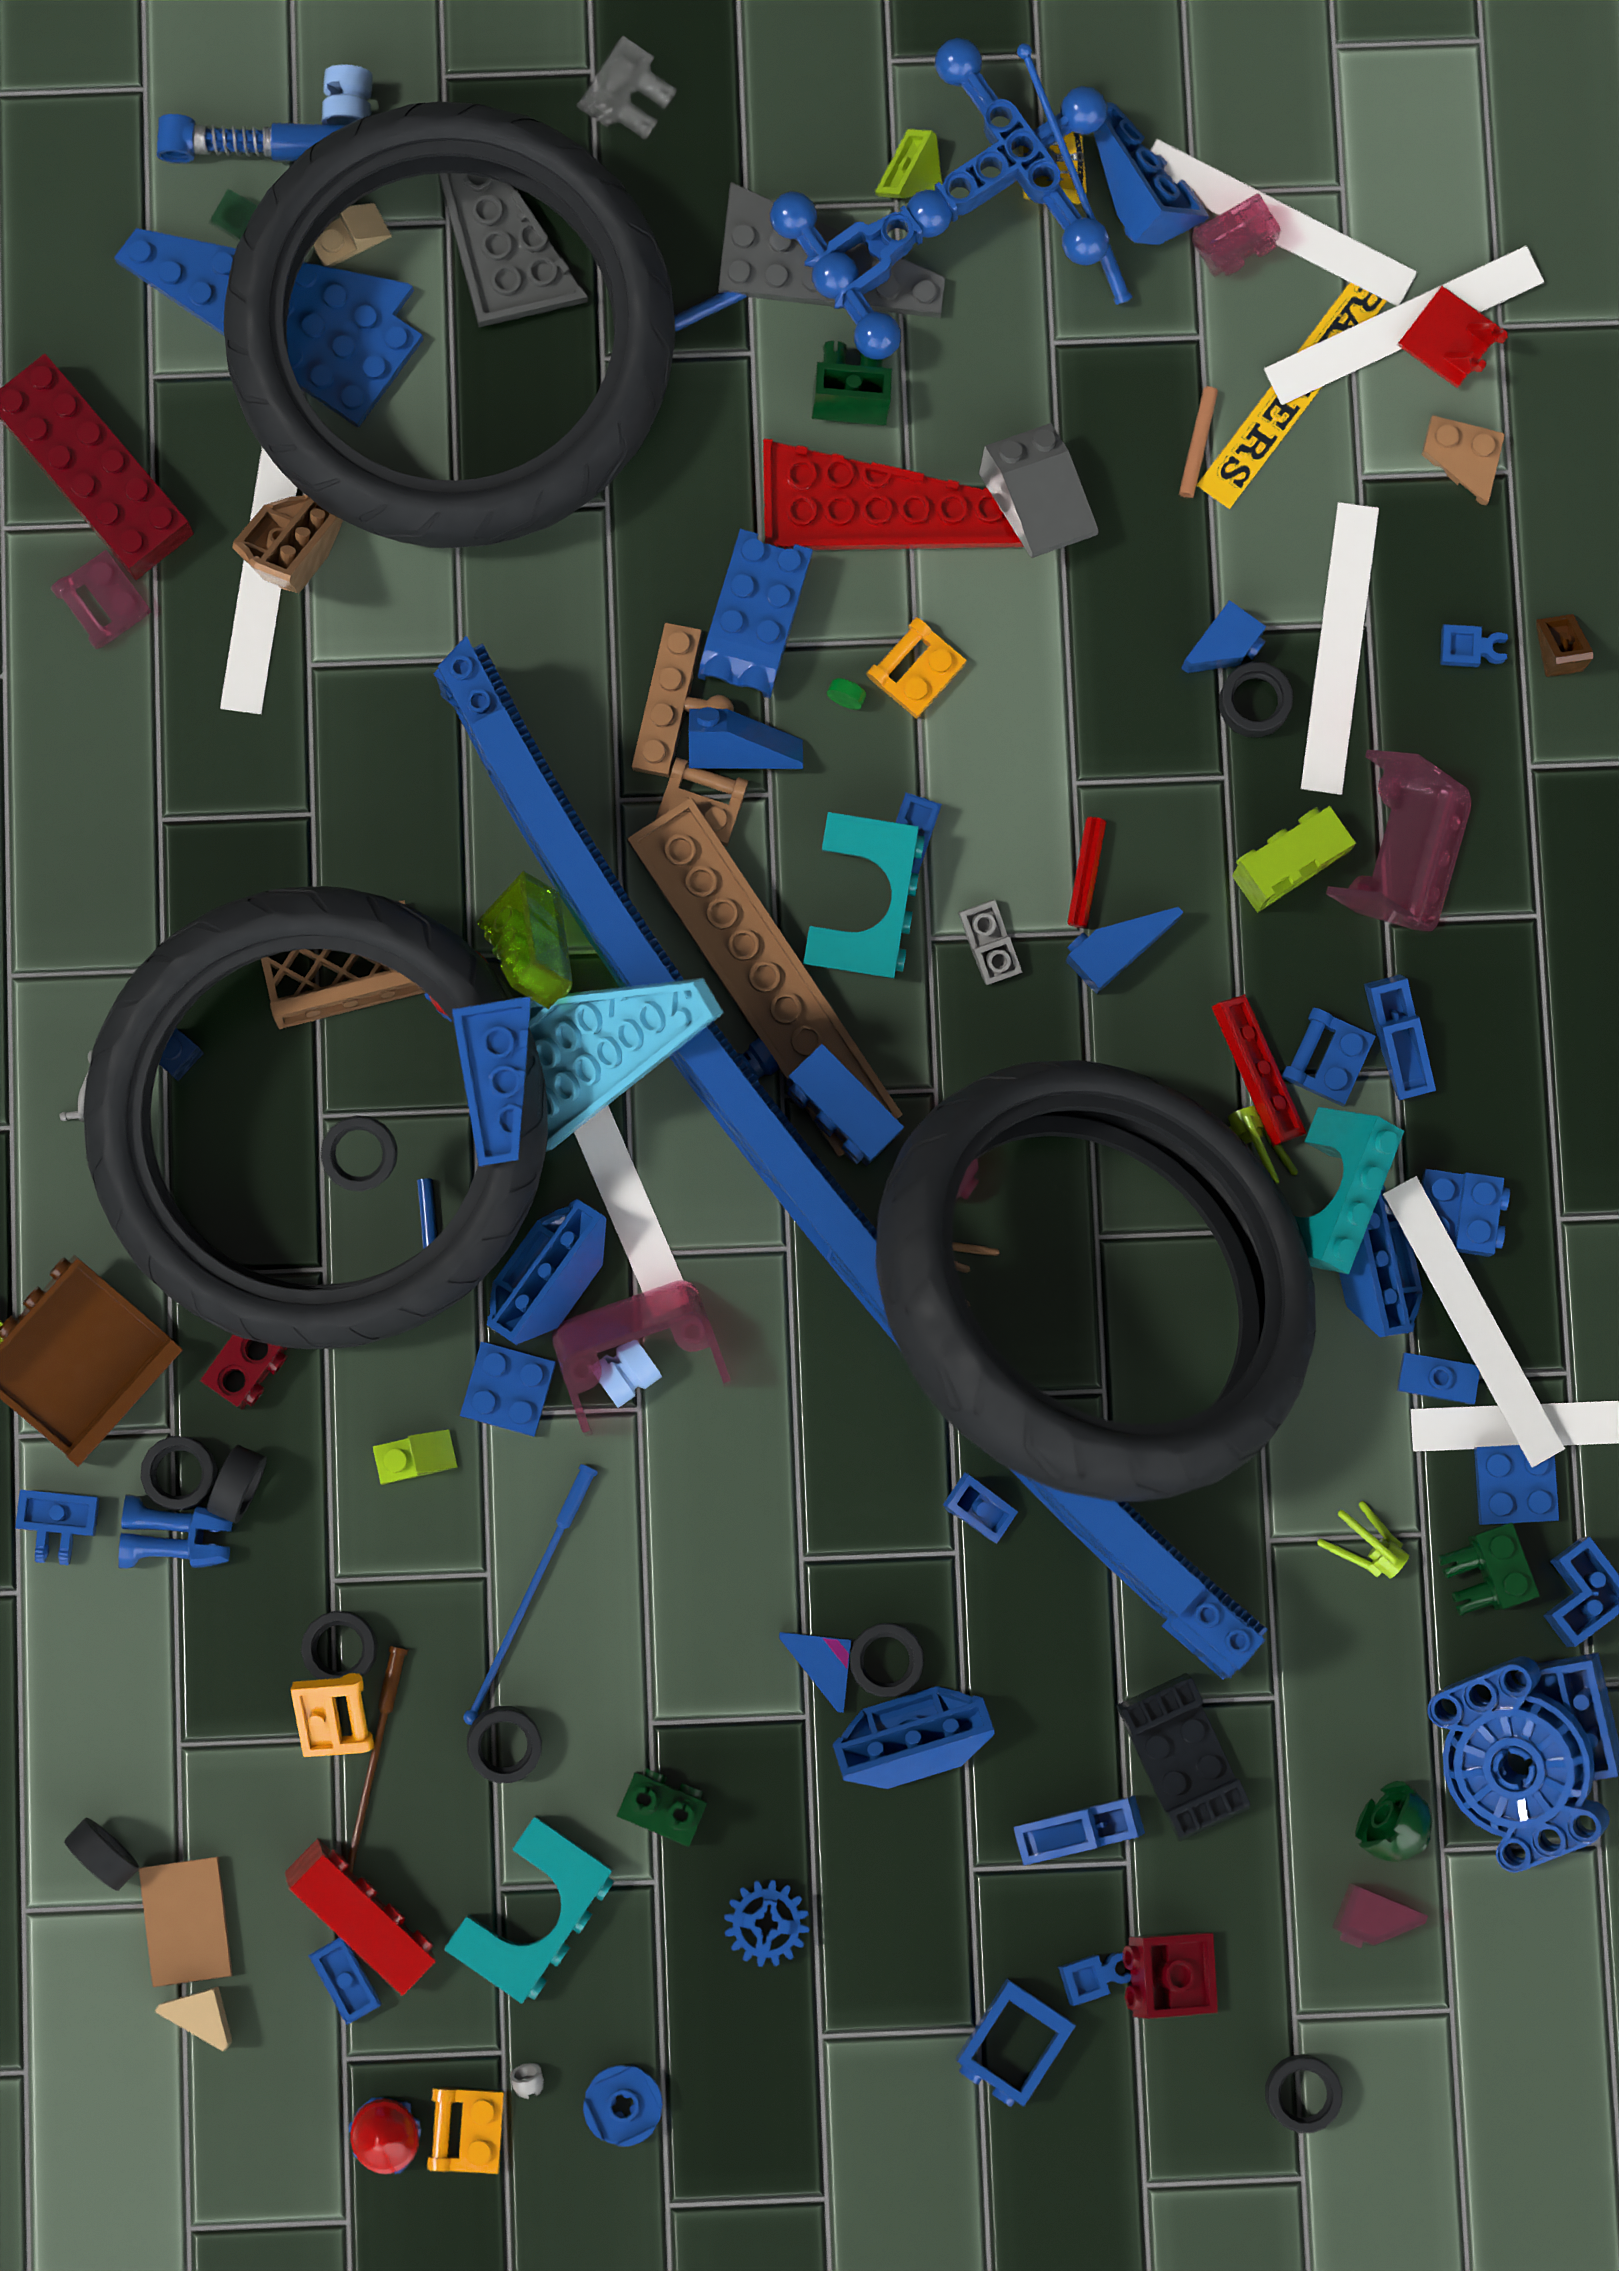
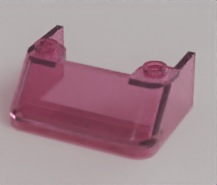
[1326,750,1471,932]
[552,1280,731,1437]

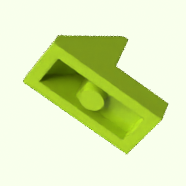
[372,1429,458,1485]

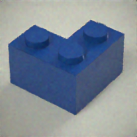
[1543,1536,1619,1647]

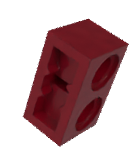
[200,1335,287,1410]

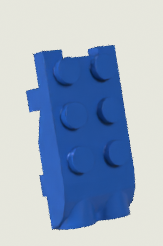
[698,529,813,698]

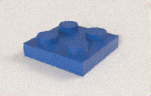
[460,1341,556,1437]
[1474,1445,1559,1525]

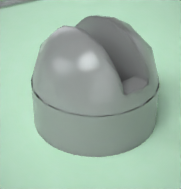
[510,2063,544,2099]

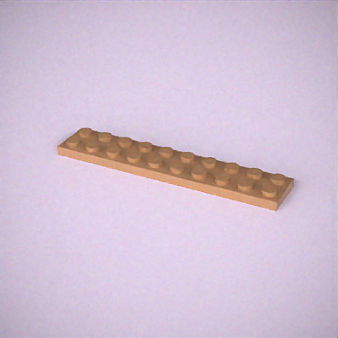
[627,797,903,1158]

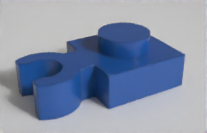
[1440,625,1508,667]
[1058,1952,1131,2006]

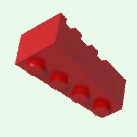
[285,1838,436,1996]

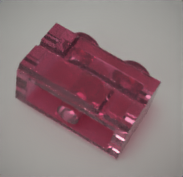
[1192,193,1281,277]

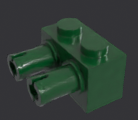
[811,341,892,425]
[1438,1522,1540,1616]
[616,1768,707,1847]

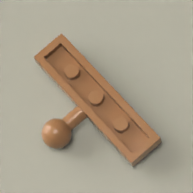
[632,623,734,778]

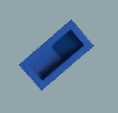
[1181,600,1266,673]

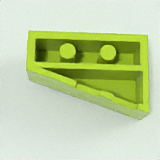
[1232,806,1356,913]

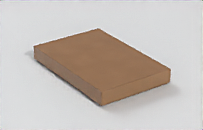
[139,1856,233,1987]

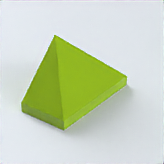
[875,129,942,199]

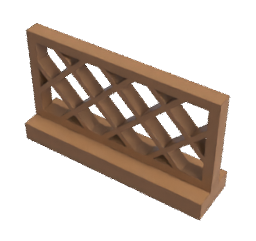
[261,900,425,1029]

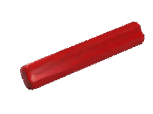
[1067,817,1106,928]

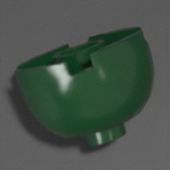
[1355,1781,1432,1862]

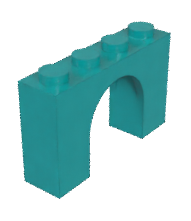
[803,812,925,978]
[1294,1107,1404,1274]
[444,1816,615,2004]

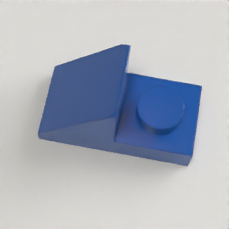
[943,1473,1018,1544]

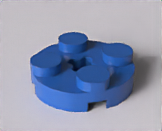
[583,2064,663,2147]

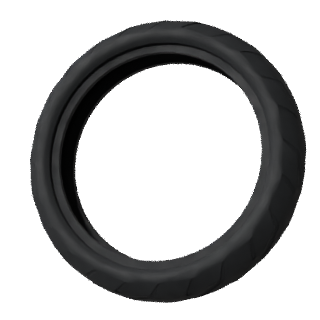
[224,101,675,548]
[84,886,548,1349]
[876,1060,1316,1502]

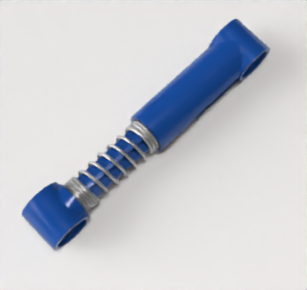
[157,114,347,164]

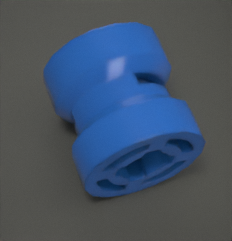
[737,1038,780,1080]

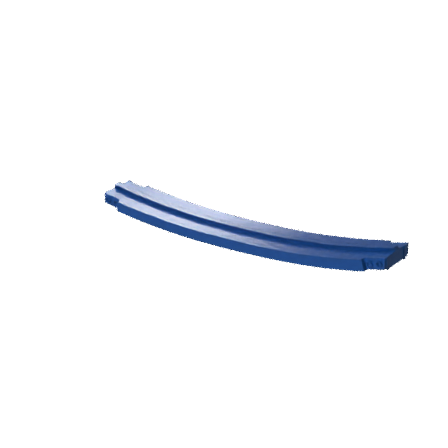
[434,636,1267,1680]

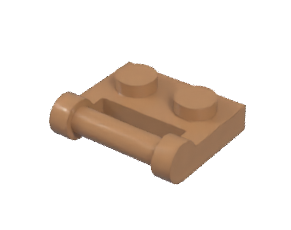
[655,757,749,847]

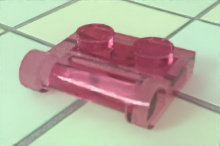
[51,550,152,649]

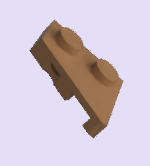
[1422,415,1505,505]

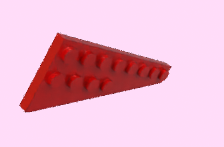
[763,439,1024,550]

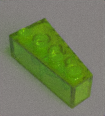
[476,871,573,1009]

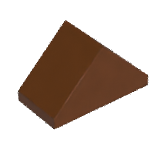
[1536,614,1593,677]

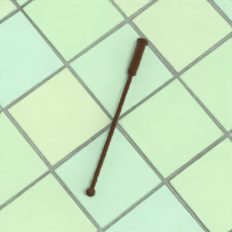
[347,1646,408,1873]

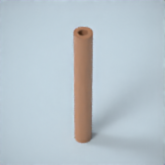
[1179,386,1218,498]

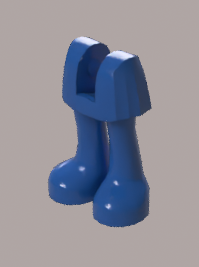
[119,1494,233,1569]

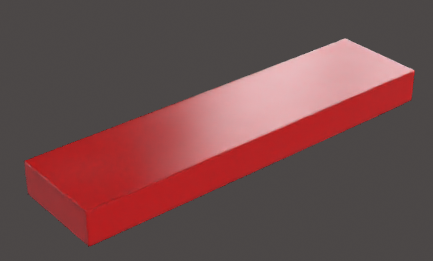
[1211,994,1306,1146]

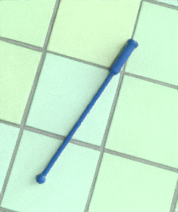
[1017,43,1133,305]
[463,1464,598,1725]

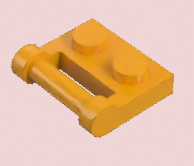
[866,617,967,719]
[291,1673,374,1757]
[427,2087,504,2174]

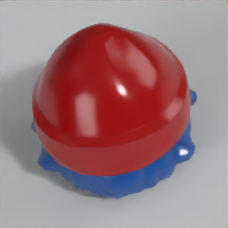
[349,2097,421,2174]

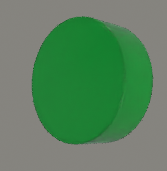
[826,678,866,710]

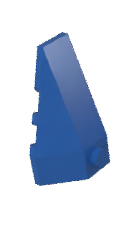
[1094,102,1209,245]

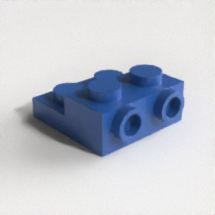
[1421,1169,1510,1257]

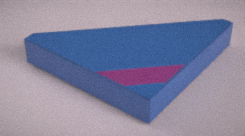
[779,1632,851,1713]

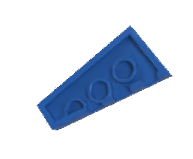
[452,996,531,1166]

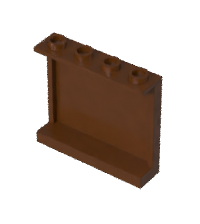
[0,1254,183,1467]

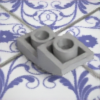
[958,899,1022,985]

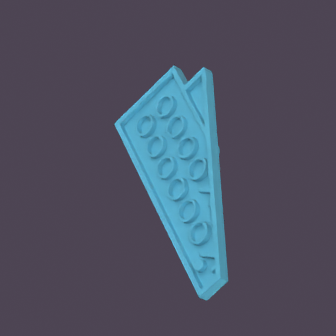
[529,978,723,1152]

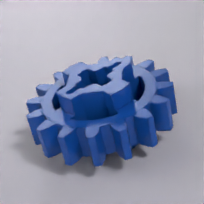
[724,1880,809,1967]

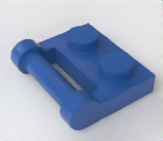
[1282,1008,1376,1107]

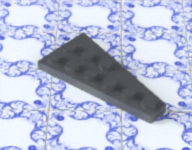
[438,173,588,327]
[718,183,945,318]

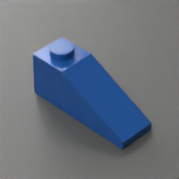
[689,707,803,769]
[1066,907,1183,995]

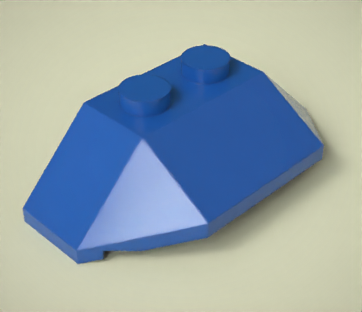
[1339,1185,1423,1338]
[487,1199,606,1345]
[833,1686,995,1789]

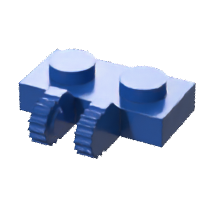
[15,1490,100,1565]

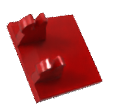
[1397,286,1508,389]

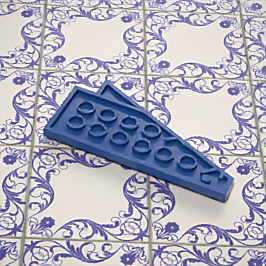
[114,228,424,428]

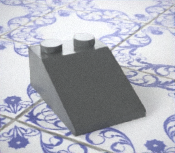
[979,423,1099,558]

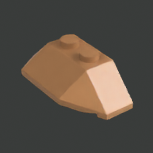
[232,494,343,594]

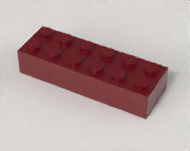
[0,353,194,580]

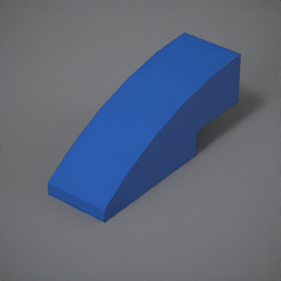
[1364,974,1436,1100]
[1014,1795,1145,1866]

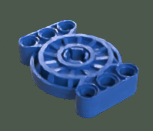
[1427,1656,1610,1873]

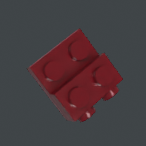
[1123,1932,1218,2019]

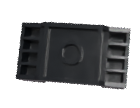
[1116,1673,1251,1842]

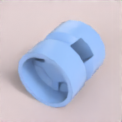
[322,65,373,125]
[589,1336,662,1408]

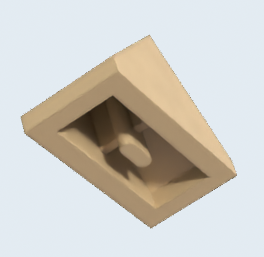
[155,1987,232,2051]

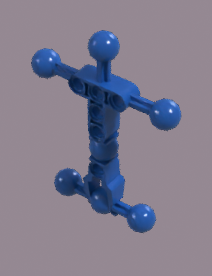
[770,38,1109,360]

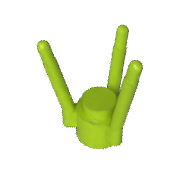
[1227,1106,1298,1184]
[1317,1501,1410,1579]

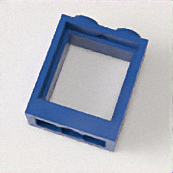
[956,1978,1076,2107]

